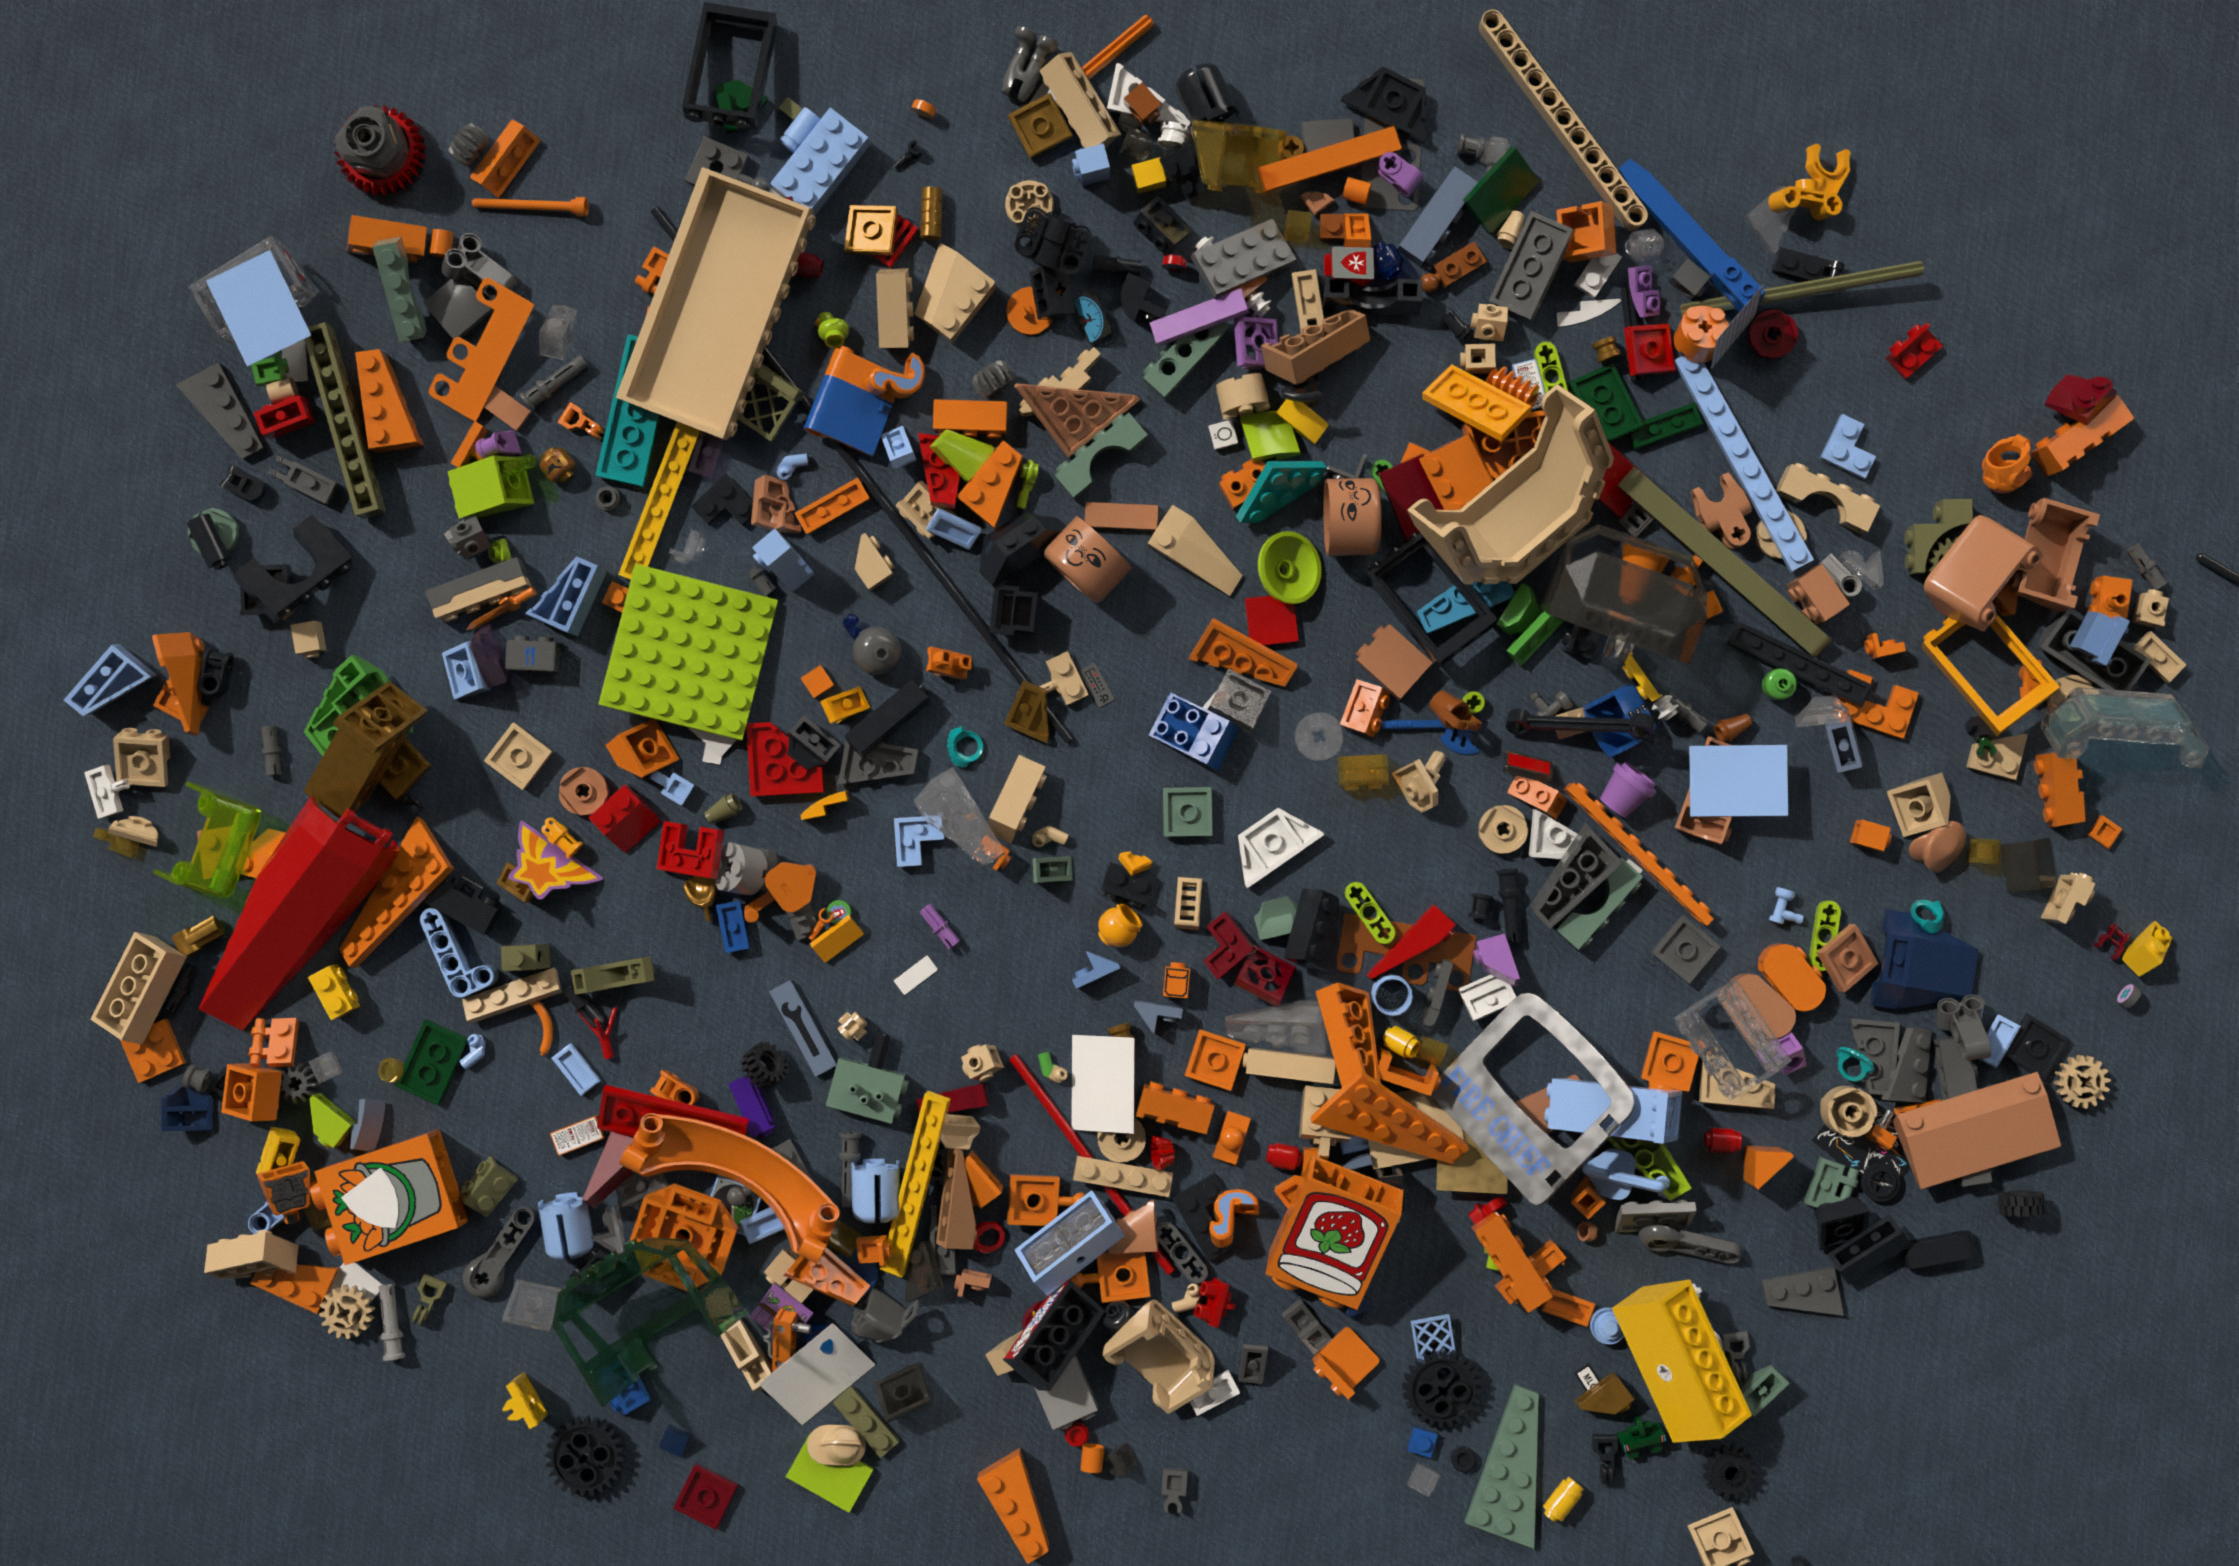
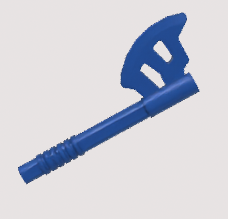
[1381,720,1479,754]

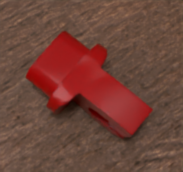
[1468,1196,1508,1224]

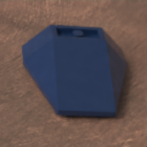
[1870,909,1979,1009]

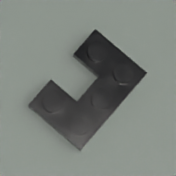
[1172,1173,1250,1262]

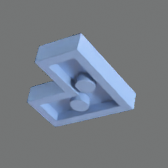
[1820,414,1876,479]
[894,815,945,867]

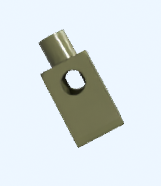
[501,943,551,971]

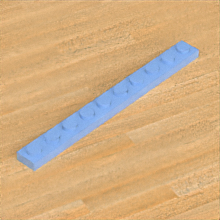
[1674,355,1814,573]

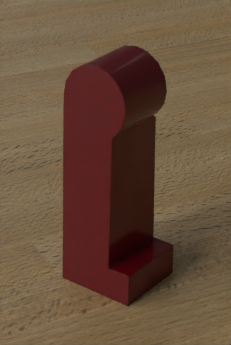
[916,1082,989,1114]

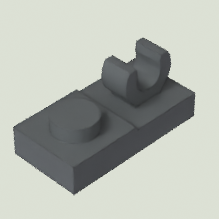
[787,902,821,941]

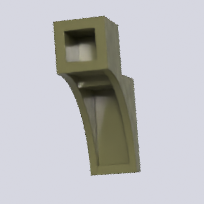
[1904,499,1973,575]

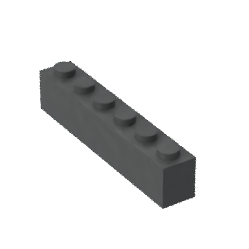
[1932,1036,1994,1186]

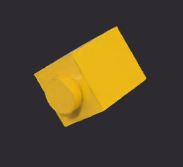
[1132,157,1168,194]

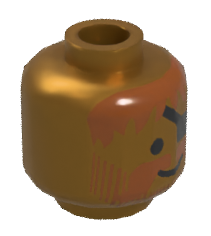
[539,447,576,484]

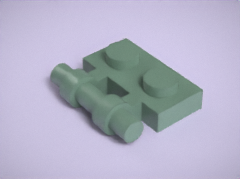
[1804,1157,1859,1208]

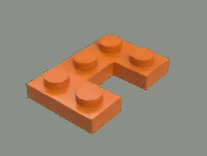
[1832,670,1919,739]

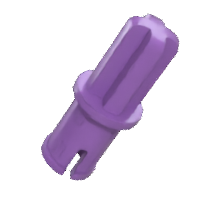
[920,904,960,950]

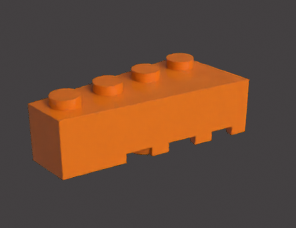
[1316,983,1381,1087]
[977,1448,1049,1564]

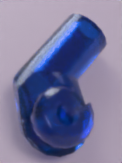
[842,613,862,640]

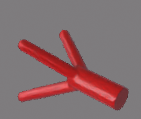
[578,1007,617,1059]

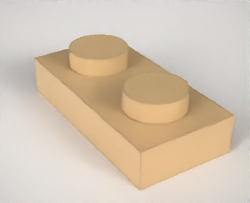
[2133,631,2186,683]

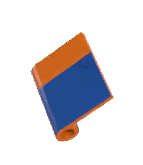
[804,346,895,456]

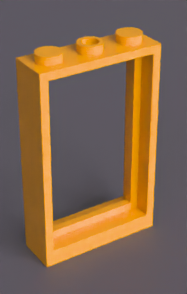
[1921,614,2060,737]

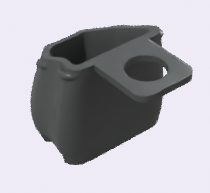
[851,1288,919,1343]

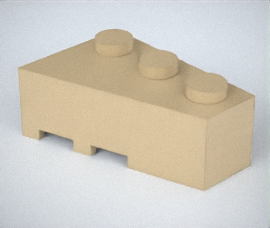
[985,755,1047,844]
[204,1230,299,1279]

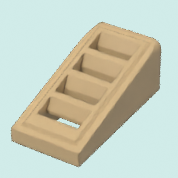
[1174,877,1202,930]

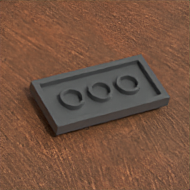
[1489,211,1576,321]
[1191,219,1296,298]

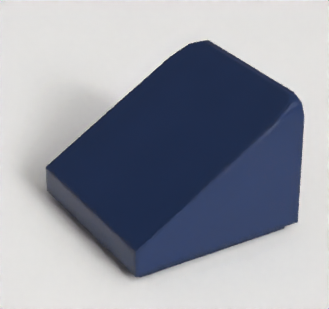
[659,1424,691,1457]

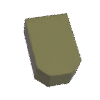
[779,97,802,121]

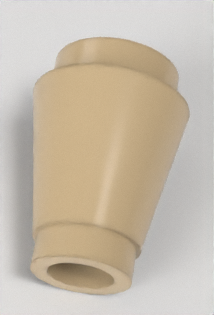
[1497,211,1525,249]

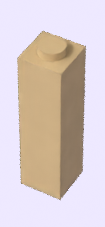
[1243,1048,1337,1084]

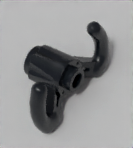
[1282,363,1334,407]

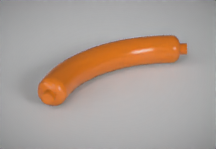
[530,1000,553,1056]

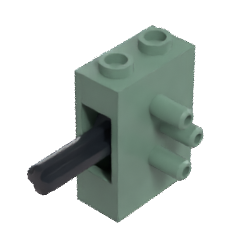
[826,1032,909,1124]

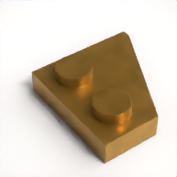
[1004,680,1049,743]

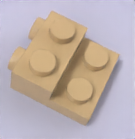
[113,728,170,787]
[2040,872,2095,924]
[1687,1507,1754,1566]

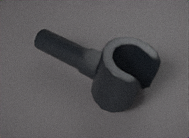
[893,140,923,170]

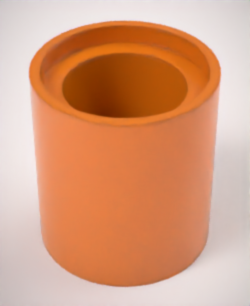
[1342,177,1372,205]
[429,229,454,258]
[1080,1443,1104,1473]

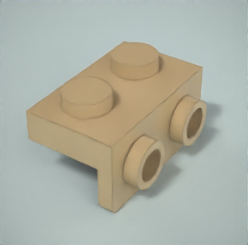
[896,481,956,539]

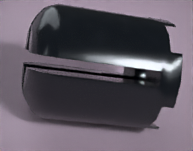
[1176,63,1240,135]

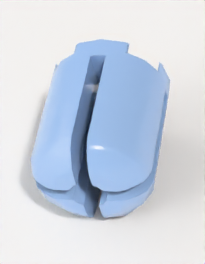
[851,1159,900,1223]
[538,1192,594,1260]

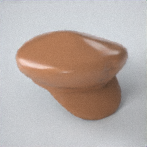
[1909,821,1966,873]

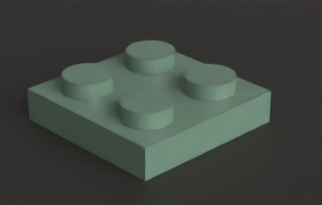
[1163,787,1212,837]

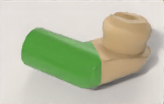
[1038,1052,1068,1083]

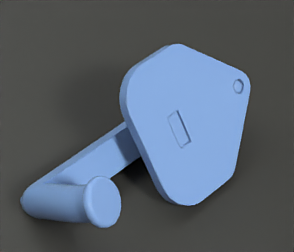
[1582,1148,1670,1200]

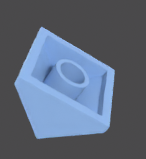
[442,641,491,700]

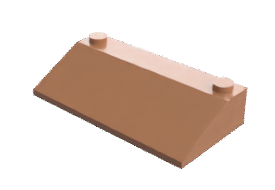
[1892,1072,2061,1190]

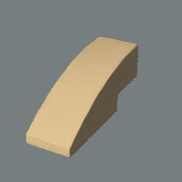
[716,1314,773,1392]

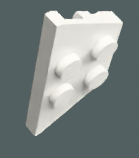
[1238,808,1324,888]

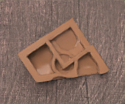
[1109,1200,1158,1254]

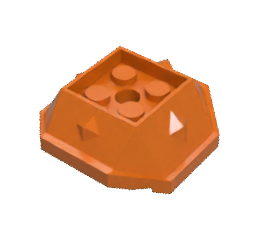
[629,1184,739,1292]

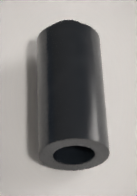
[187,514,231,570]

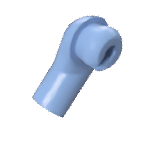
[777,453,809,480]
[460,1034,485,1070]

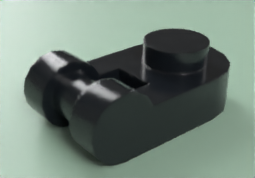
[219,464,266,501]

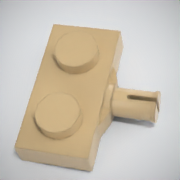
[1039,651,1089,706]

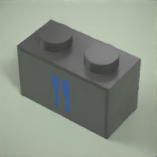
[505,636,560,673]

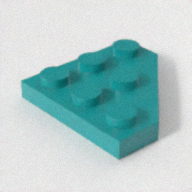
[1236,461,1327,523]

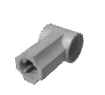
[1817,554,1862,599]

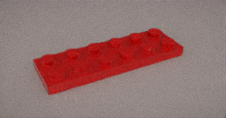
[597,1084,749,1137]

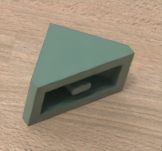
[1033,856,1072,883]
[1741,1365,1790,1417]

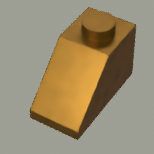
[1574,1371,1635,1414]

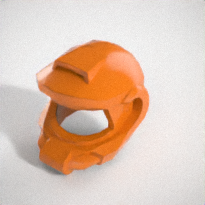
[1982,434,2032,494]

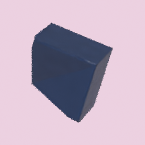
[1344,1296,1375,1321]

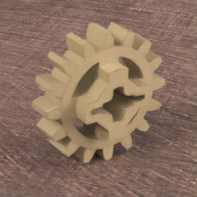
[2054,1055,2111,1109]
[319,1284,375,1339]

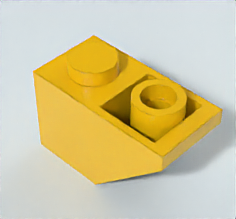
[2122,921,2172,977]

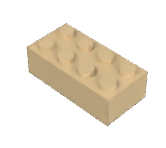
[90,932,187,1044]

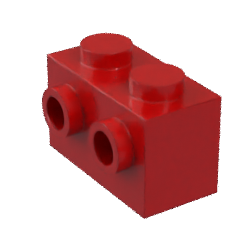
[254,395,316,440]

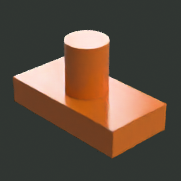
[451,421,489,468]

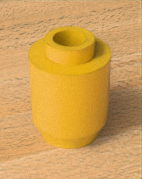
[1383,1026,1421,1058]

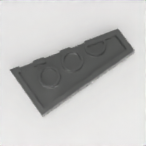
[176,362,266,460]

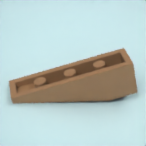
[936,1148,977,1249]

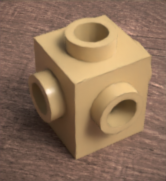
[1471,304,1508,341]
[961,1044,1004,1082]

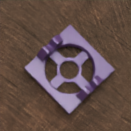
[1234,316,1278,370]

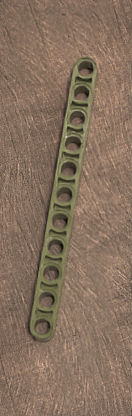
[1617,467,1832,658]

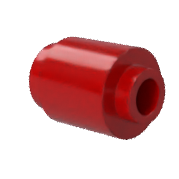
[1703,1127,1742,1153]
[1266,1143,1303,1171]

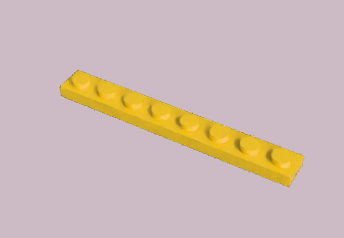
[618,422,701,580]
[880,1091,951,1278]

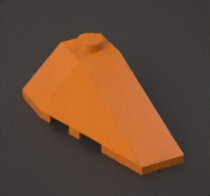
[152,632,205,736]

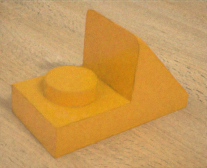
[820,686,870,724]

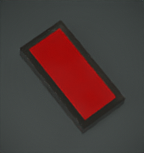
[1503,750,1553,783]

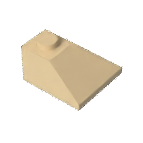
[1887,773,1951,837]

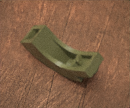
[571,956,655,995]

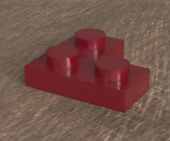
[1203,911,1256,980]

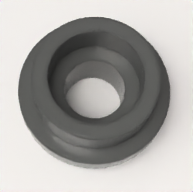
[595,486,620,511]

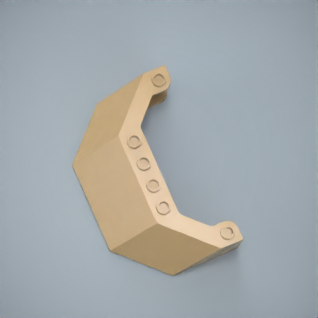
[1407,384,1614,585]

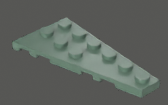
[1464,1384,1539,1549]

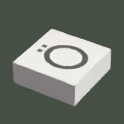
[1208,420,1238,450]

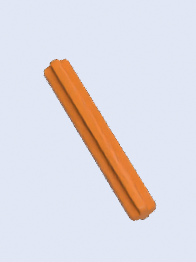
[1081,15,1154,80]

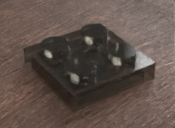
[1207,669,1271,732]

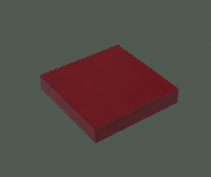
[673,1463,739,1530]

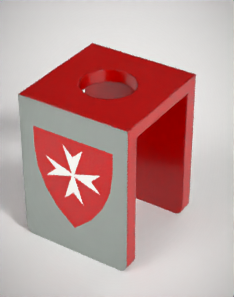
[1324,247,1374,286]

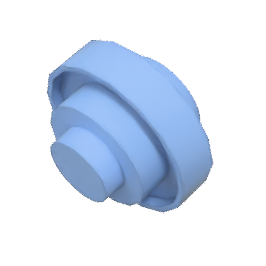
[1590,1307,1624,1344]

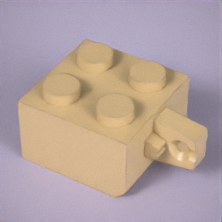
[1299,1086,1351,1159]

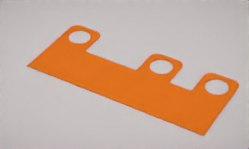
[429,278,535,422]

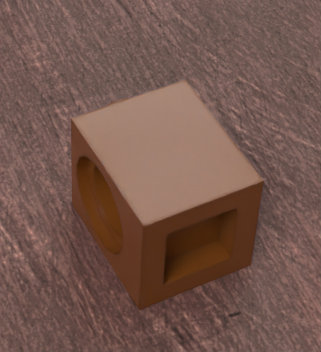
[1124,82,1161,126]

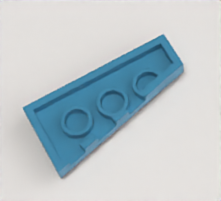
[1416,581,1515,635]

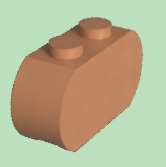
[1725,973,1796,1038]

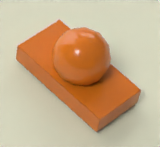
[1212,1110,1251,1165]

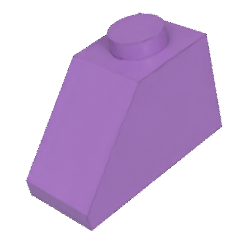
[1473,934,1520,987]

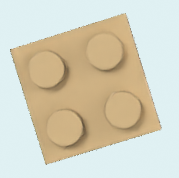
[484,722,553,790]

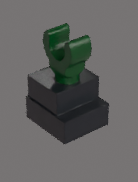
[1965,716,1996,758]

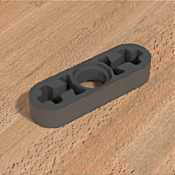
[1156,1221,1208,1283]

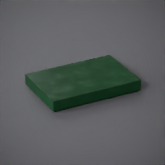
[1463,146,1539,234]
[1568,363,1644,443]
[394,1019,468,1106]

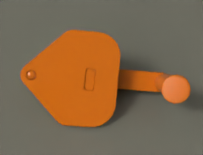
[744,862,816,923]

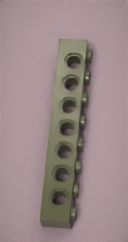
[304,322,386,519]

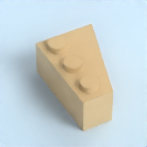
[876,268,914,348]

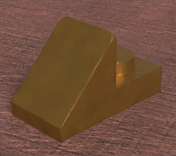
[496,862,534,903]

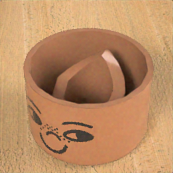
[1323,478,1381,556]
[1044,516,1132,603]

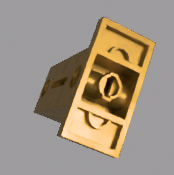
[303,681,428,819]

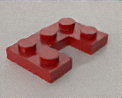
[656,821,725,879]

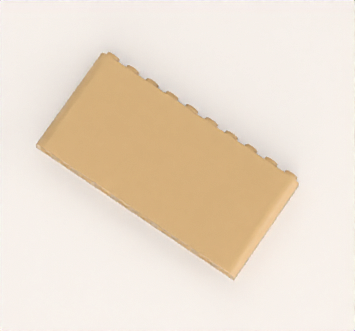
[616,167,816,440]

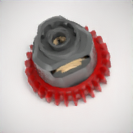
[334,105,427,196]

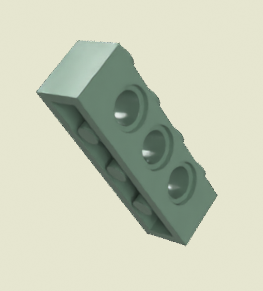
[1143,322,1230,401]

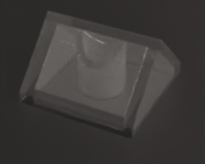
[502,1279,564,1332]

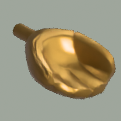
[683,876,718,922]

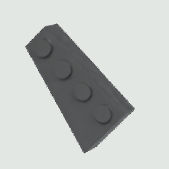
[1530,822,1623,929]

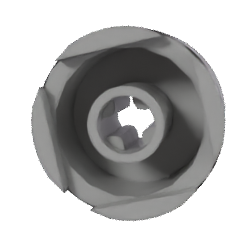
[714,842,767,895]

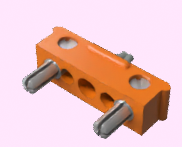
[764,1308,811,1372]

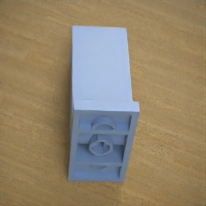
[1544,1078,1682,1144]

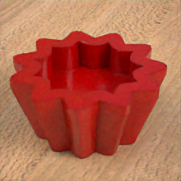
[1149,1136,1175,1171]

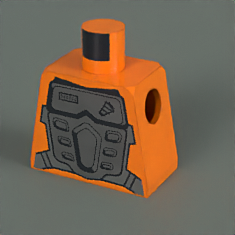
[257,1161,310,1224]

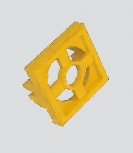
[502,1373,548,1429]

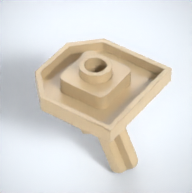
[1392,751,1446,813]

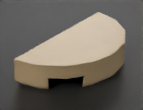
[108,816,159,847]

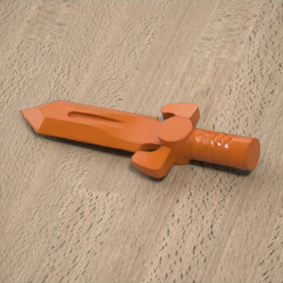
[466,586,537,630]

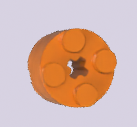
[1674,306,1729,363]

